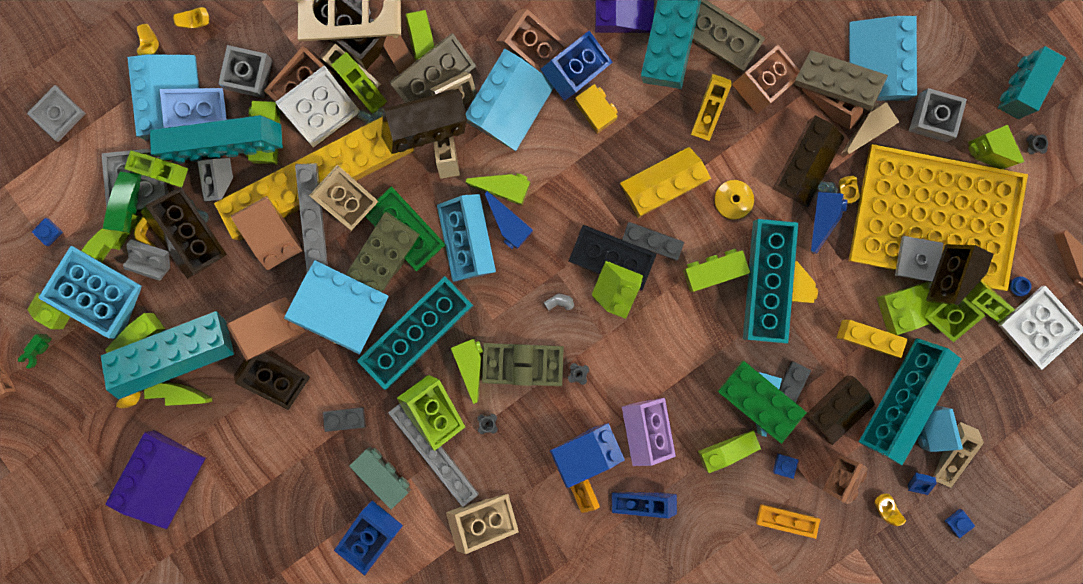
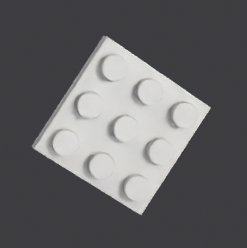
[275,65,360,148]
[998,286,1083,370]

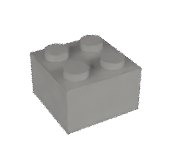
[218,45,273,98]
[909,88,967,142]

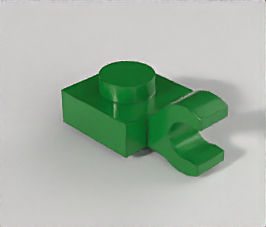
[18,334,52,369]

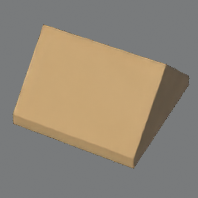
[430,72,477,107]

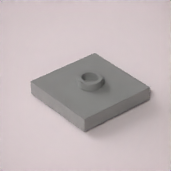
[27,85,86,142]
[895,236,944,282]

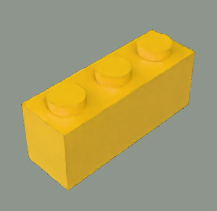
[836,320,907,358]

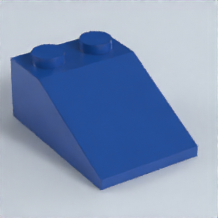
[541,31,613,101]
[550,423,625,488]
[334,501,403,576]

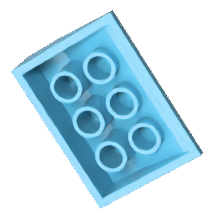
[849,16,917,101]
[465,48,554,151]
[127,55,199,141]
[38,246,142,339]
[284,261,389,354]

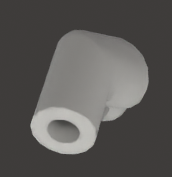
[544,294,574,310]

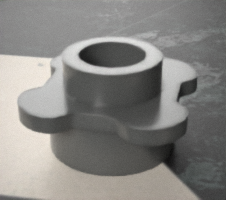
[1026,134,1048,155]
[568,363,589,385]
[477,414,498,434]

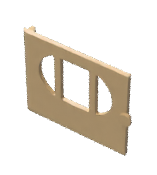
[294,0,401,41]

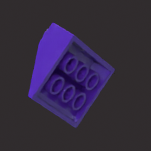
[595,0,654,33]
[105,430,206,529]

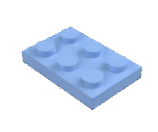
[159,88,227,128]

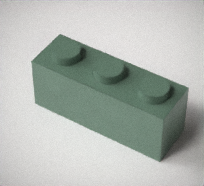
[349,447,411,509]

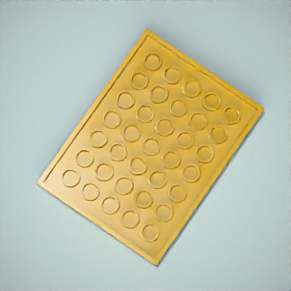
[848,144,1028,291]

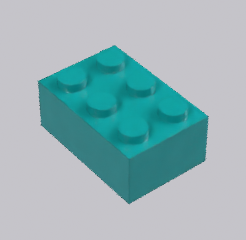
[998,46,1066,119]

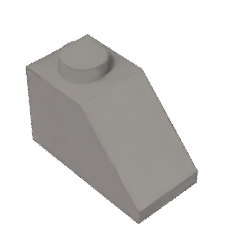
[198,158,233,201]

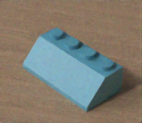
[437,194,496,282]

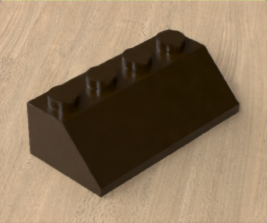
[313,0,387,70]
[381,89,467,154]
[773,115,845,207]
[141,187,227,279]

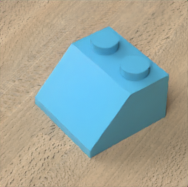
[918,405,963,452]

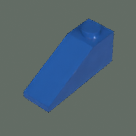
[485,191,533,249]
[811,192,848,254]
[612,492,677,519]

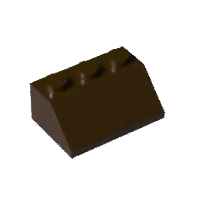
[804,375,875,445]

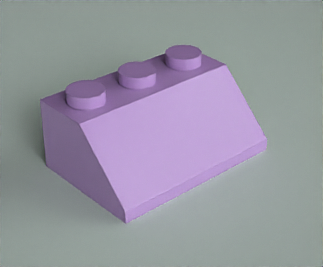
[622,398,676,466]

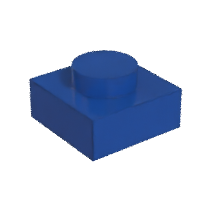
[32,218,63,246]
[773,453,799,479]
[908,473,937,495]
[944,509,975,538]

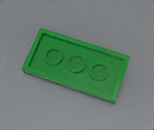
[365,186,446,272]
[717,360,807,444]

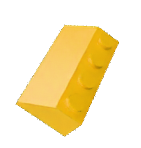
[620,147,711,218]

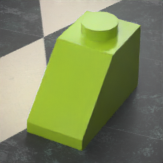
[27,292,70,329]

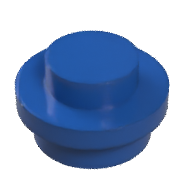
[1010,276,1032,296]

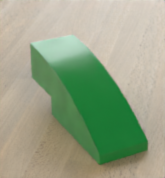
[103,172,141,233]

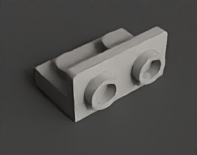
[123,239,170,281]

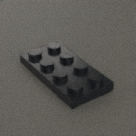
[568,225,657,291]

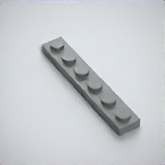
[295,163,328,272]
[388,404,479,507]

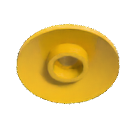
[714,180,754,219]

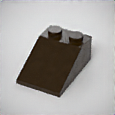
[926,244,994,305]
[234,350,310,410]

